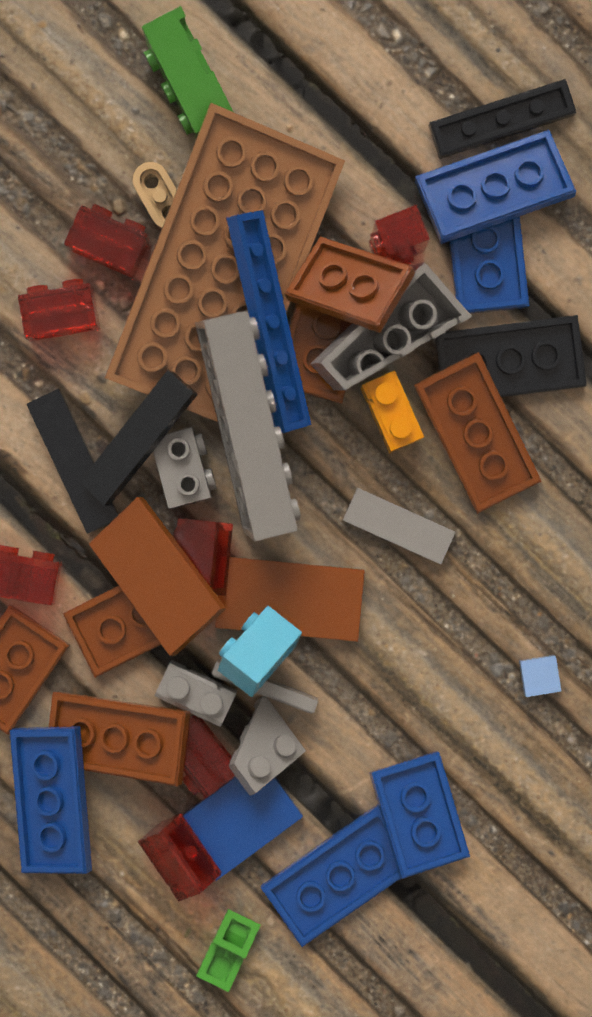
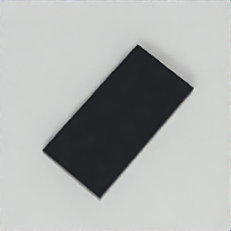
[435,315,587,398]

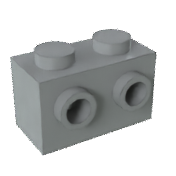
[153,427,217,509]

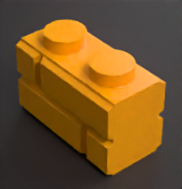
[360,370,424,453]

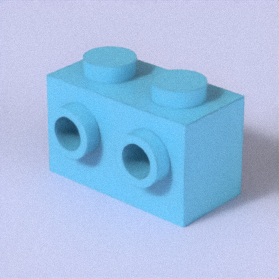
[218,606,302,697]

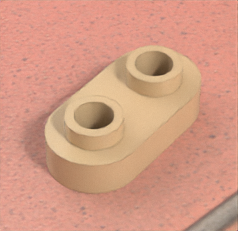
[133,162,177,229]

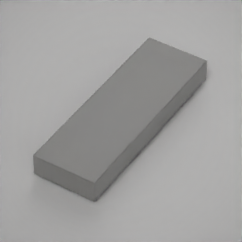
[343,488,456,565]
[212,659,318,714]

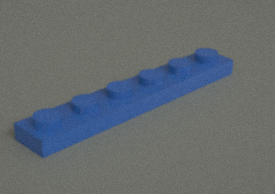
[226,210,311,433]

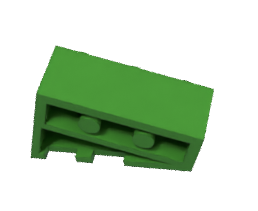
[141,6,233,138]

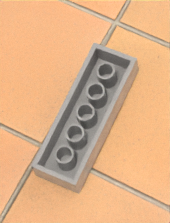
[195,311,301,541]

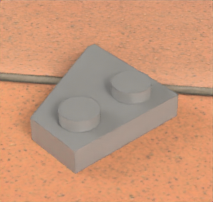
[228,696,306,796]

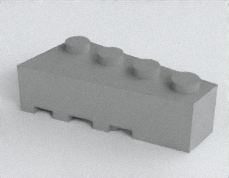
[310,262,472,390]

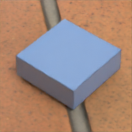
[519,655,562,697]

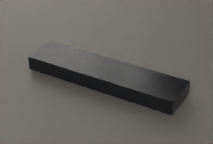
[429,79,577,159]
[80,370,198,506]
[26,389,119,534]

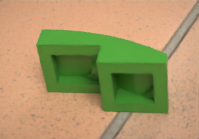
[196,909,261,992]

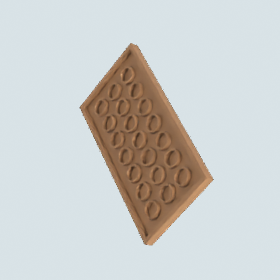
[104,103,345,422]

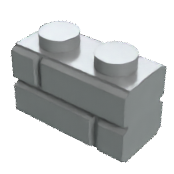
[155,660,237,727]

